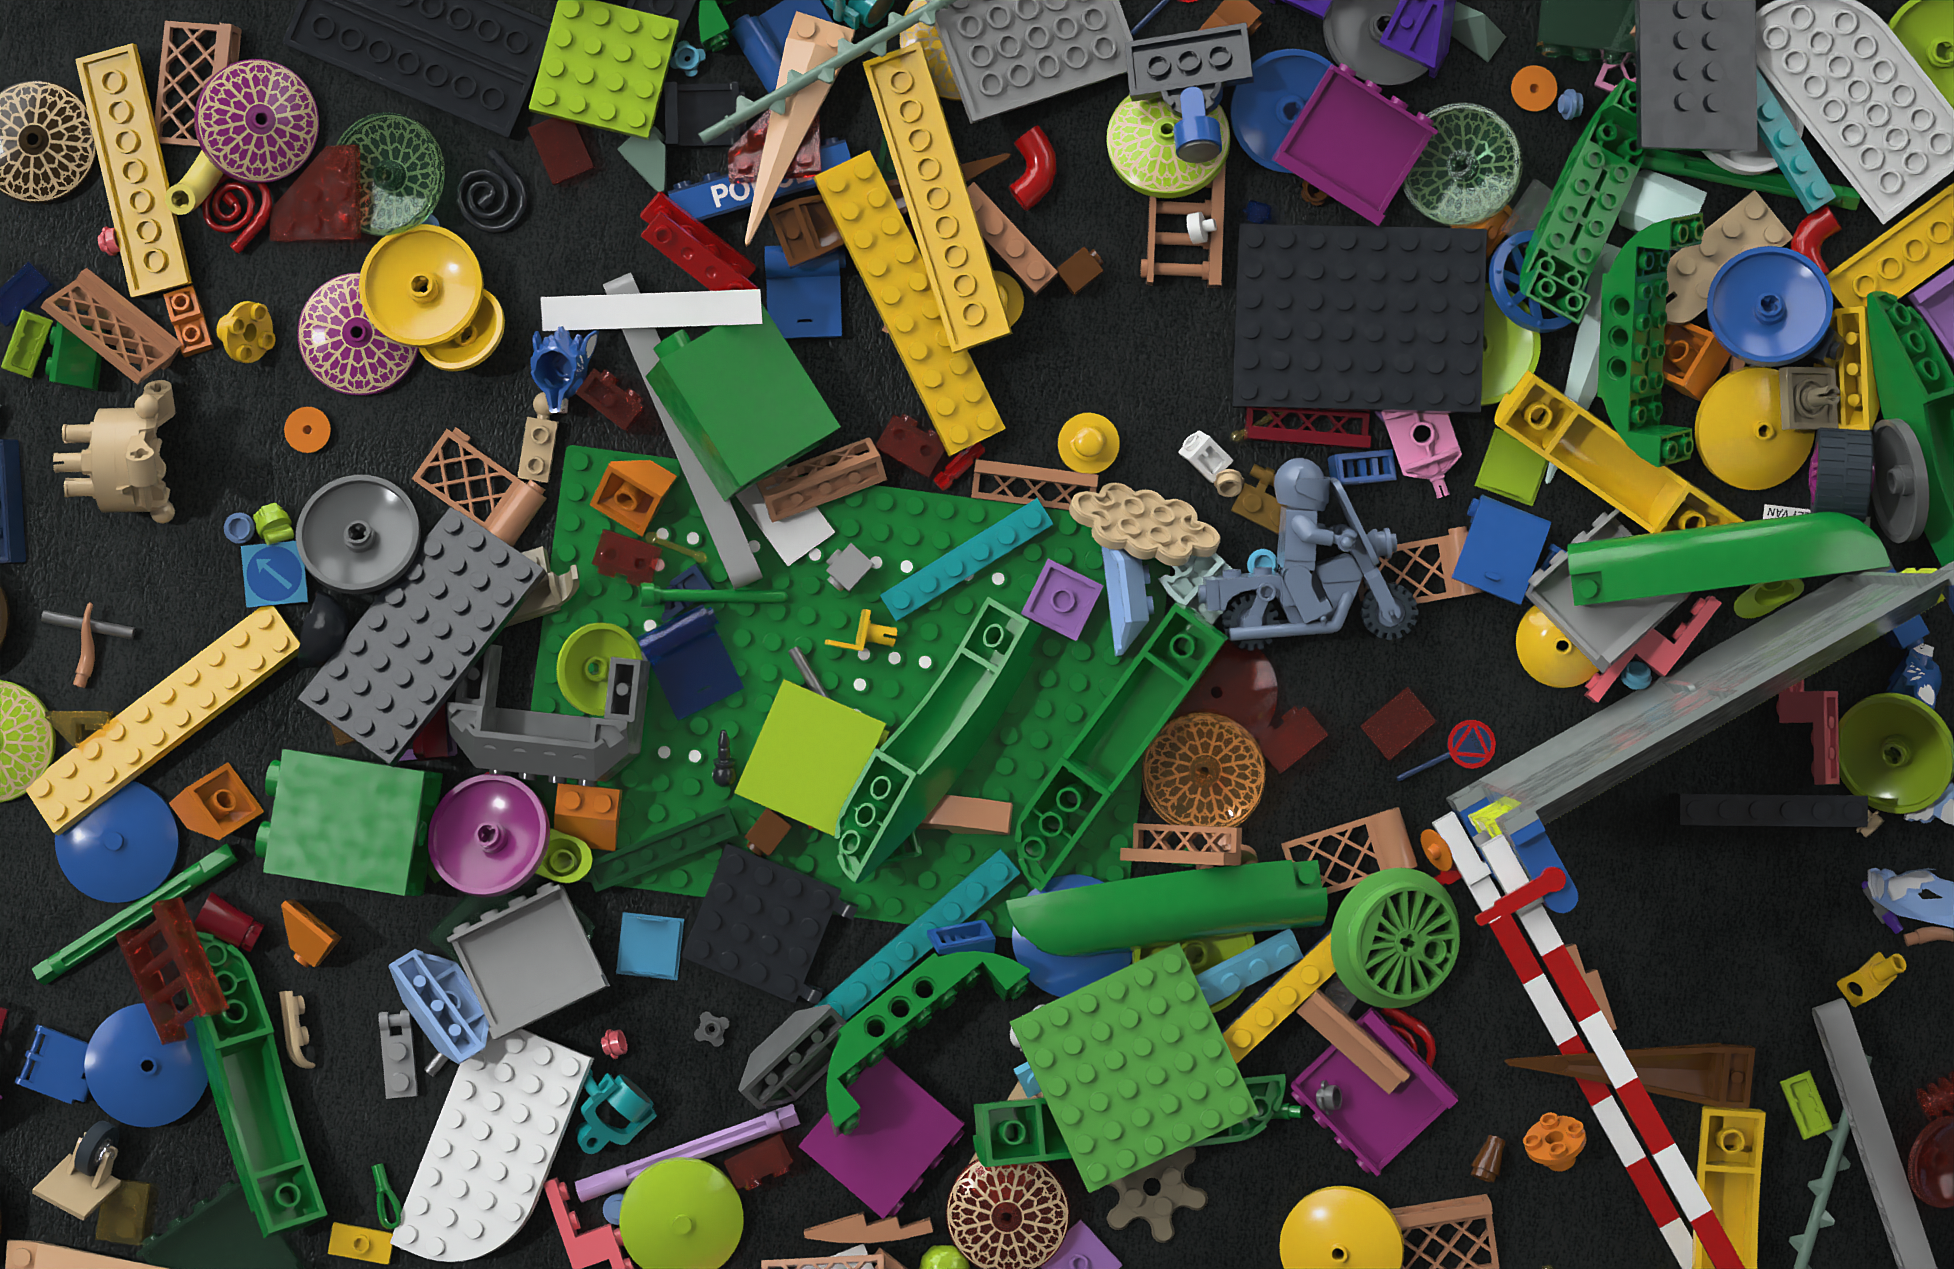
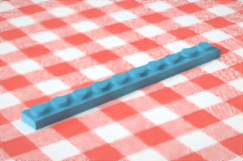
[1013,929,1303,1098]

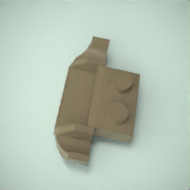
[504,546,580,628]

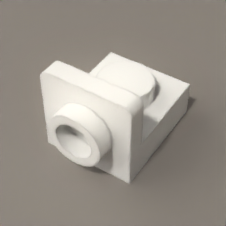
[1178,431,1233,483]

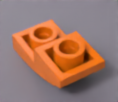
[163,285,214,357]

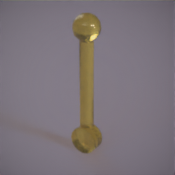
[1231,412,1284,442]
[645,532,706,563]

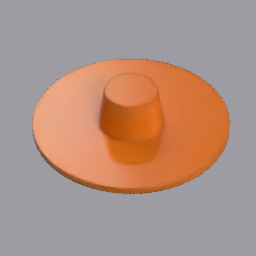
[1511,65,1557,111]
[284,407,331,453]
[1421,829,1453,871]

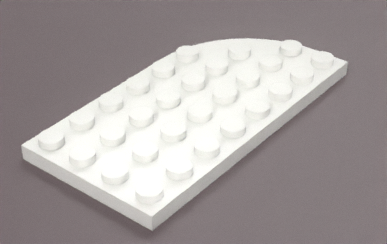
[1756,0,1954,224]
[390,1025,594,1262]

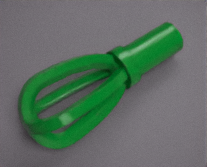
[371,1163,402,1229]

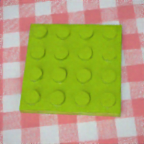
[529,0,680,140]

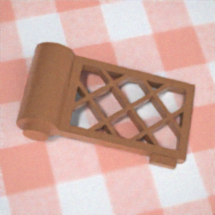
[412,427,547,547]
[1358,526,1484,604]
[1281,807,1418,894]

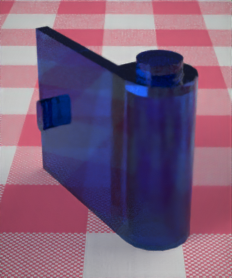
[637,604,745,721]

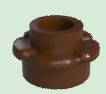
[1301,180,1330,206]

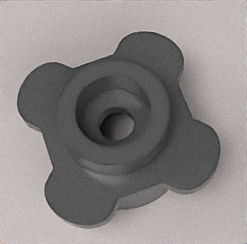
[694,1012,729,1047]
[1316,1080,1342,1115]

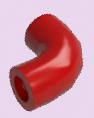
[1008,125,1057,211]
[1791,204,1842,276]

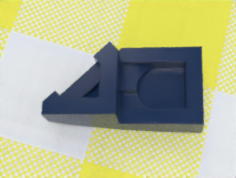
[661,563,715,622]

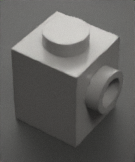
[826,543,874,592]

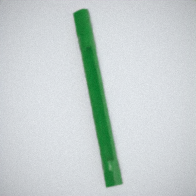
[1631,149,1860,210]
[32,843,239,985]

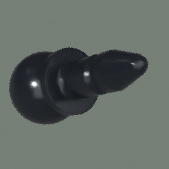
[712,730,737,787]

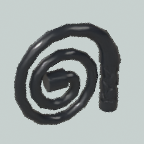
[456,148,528,233]

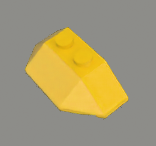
[1814,306,1881,430]

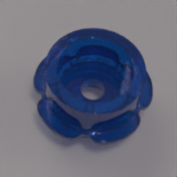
[1243,200,1272,224]

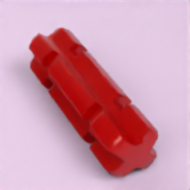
[934,442,985,491]

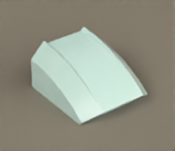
[1618,169,1707,251]

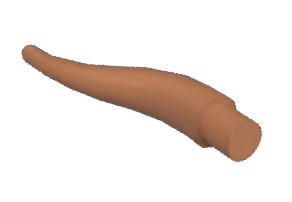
[73,603,95,688]
[1904,926,1954,946]

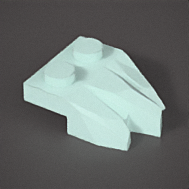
[1159,553,1242,625]

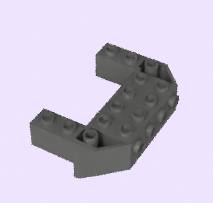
[447,644,650,787]

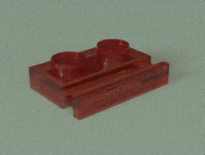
[528,117,594,185]
[1360,687,1436,761]

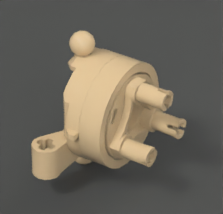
[53,380,175,524]

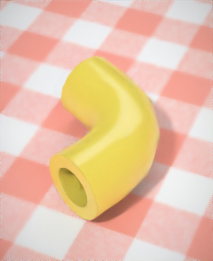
[165,150,224,215]

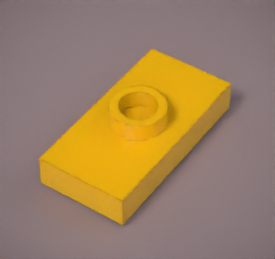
[328,1222,393,1265]

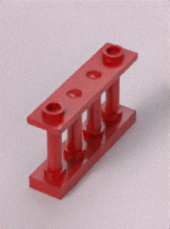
[640,191,758,291]

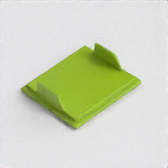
[1474,428,1549,506]

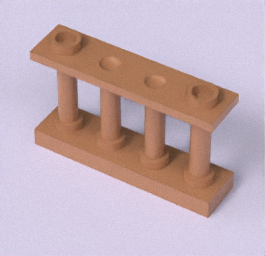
[1141,162,1226,288]

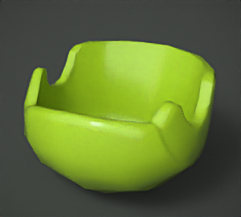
[919,1245,970,1269]

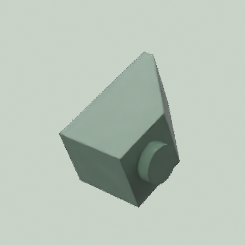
[618,126,668,194]

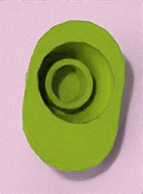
[1734,578,1804,618]
[535,828,593,883]

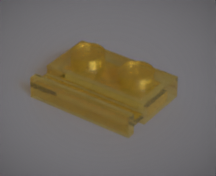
[95,1179,151,1246]

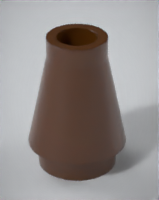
[1471,1135,1506,1183]

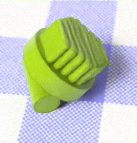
[253,503,294,545]

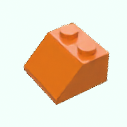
[1662,322,1731,402]
[554,783,622,851]

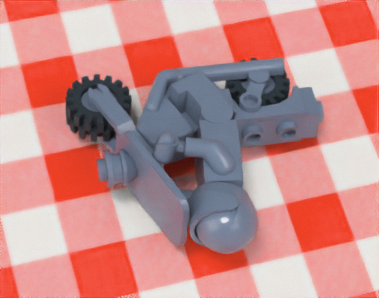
[1198,458,1418,650]

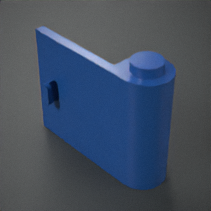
[731,0,834,93]
[765,245,846,339]
[1451,494,1551,605]

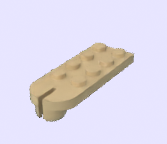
[1665,190,1793,325]

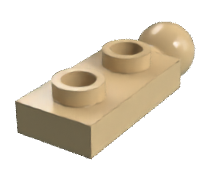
[517,392,559,483]

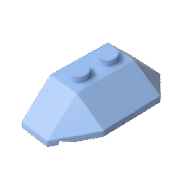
[1102,546,1154,657]
[389,949,489,1064]

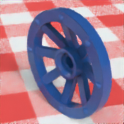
[1489,230,1587,333]

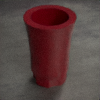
[192,891,264,952]

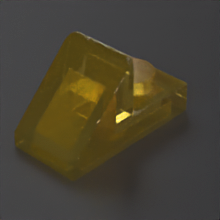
[45,711,112,749]

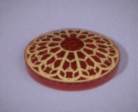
[946,1158,1070,1269]

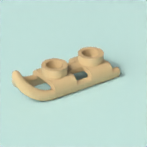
[279,991,315,1069]

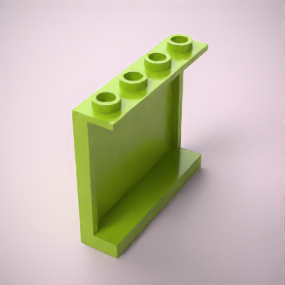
[734,679,889,837]

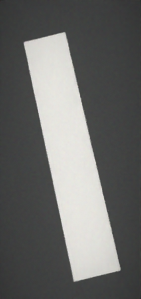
[541,289,762,331]

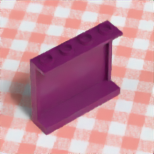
[1272,63,1438,226]
[1291,1007,1458,1176]
[799,1053,965,1219]

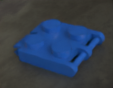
[15,1024,90,1104]

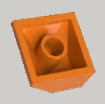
[590,460,677,536]
[169,762,264,840]
[281,899,342,968]

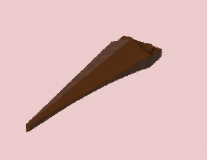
[768,153,1011,269]
[1505,1043,1755,1109]

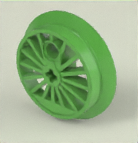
[1331,867,1460,1008]

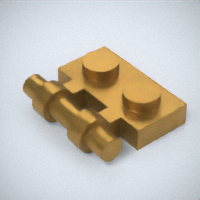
[1231,464,1287,535]

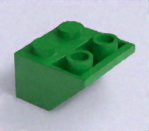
[46,321,106,391]

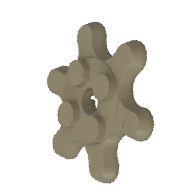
[1107,1147,1208,1243]

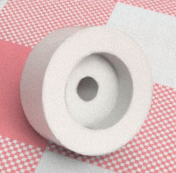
[1187,212,1217,244]

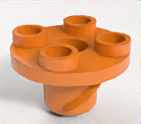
[1523,1112,1586,1172]

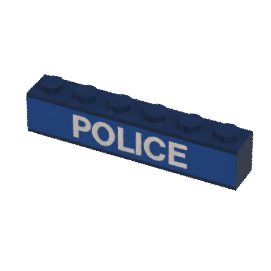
[668,137,851,224]

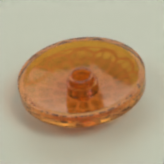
[1142,712,1266,834]

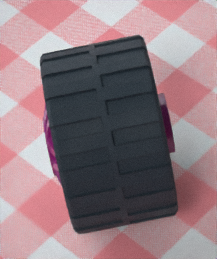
[1809,427,1875,523]

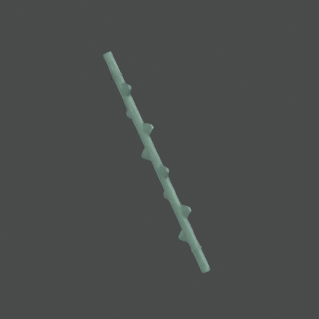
[699,0,957,144]
[1789,1055,1872,1269]

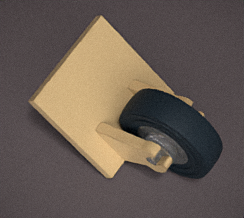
[32,1121,121,1221]

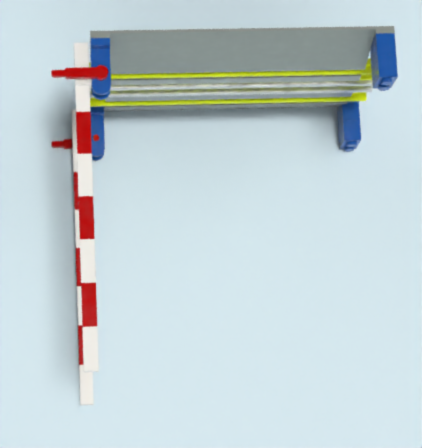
[1432,560,1954,1269]

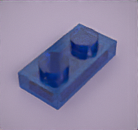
[0,261,52,327]

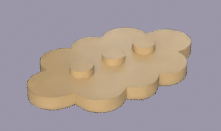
[1069,483,1220,566]

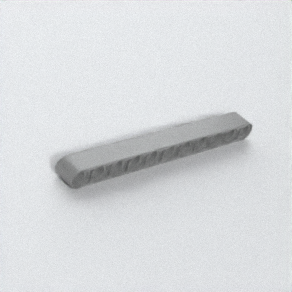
[602,273,763,590]
[1812,998,1937,1269]

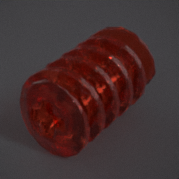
[1916,1071,1954,1124]

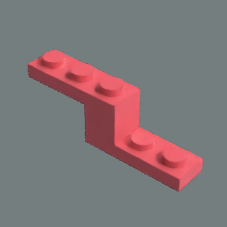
[1584,596,1722,703]
[1776,680,1840,785]
[543,1177,635,1269]

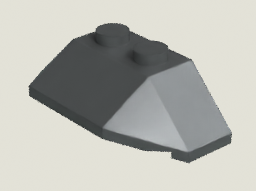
[738,1004,847,1110]

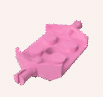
[1381,412,1462,498]

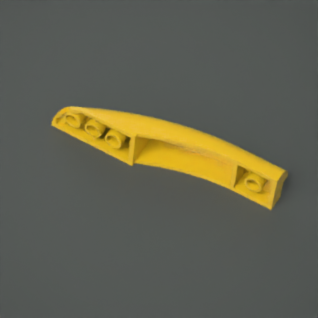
[1495,370,1745,533]
[1692,1105,1766,1269]

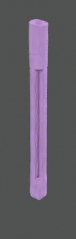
[575,1104,800,1202]

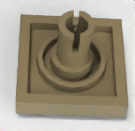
[1779,367,1841,430]

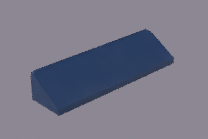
[0,439,26,564]

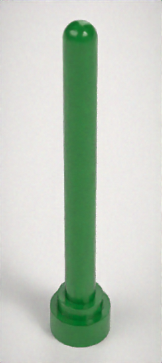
[639,583,788,608]

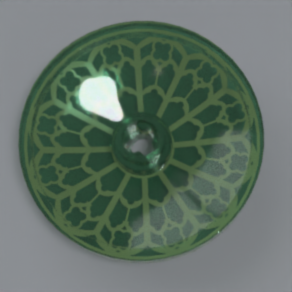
[1402,103,1523,227]
[328,112,445,237]

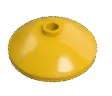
[419,289,505,371]
[1516,605,1599,688]

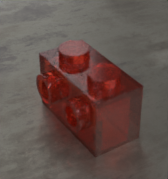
[575,369,645,433]
[875,413,946,479]
[592,529,664,587]
[1256,706,1328,774]
[724,1132,794,1191]

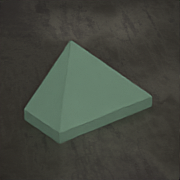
[1451,1,1506,62]

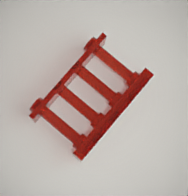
[115,897,229,1045]

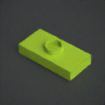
[1,309,53,378]
[1780,1071,1833,1140]

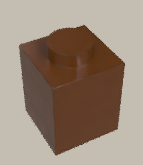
[1056,246,1104,296]
[745,807,793,857]

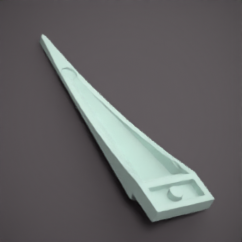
[1545,243,1621,484]

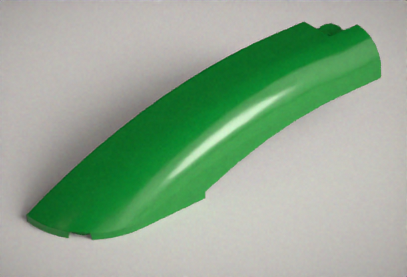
[1867,291,1954,567]
[1567,512,1890,606]
[834,596,1043,884]
[1015,603,1229,892]
[1005,860,1328,957]
[175,932,327,1239]
[973,1074,1286,1167]

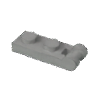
[379,1010,418,1099]

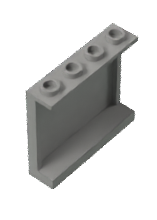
[1525,508,1691,673]
[447,882,610,1040]

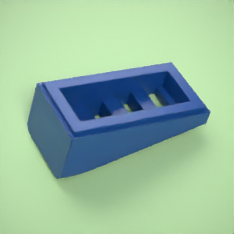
[1328,449,1397,487]
[927,920,996,955]

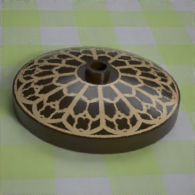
[0,80,98,204]

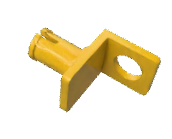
[825,609,897,651]
[1837,952,1906,1007]

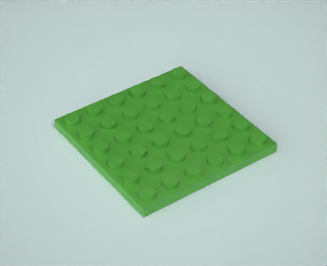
[1009,943,1259,1193]

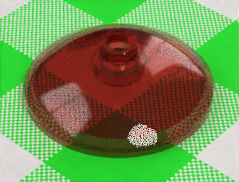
[1908,1116,1954,1208]

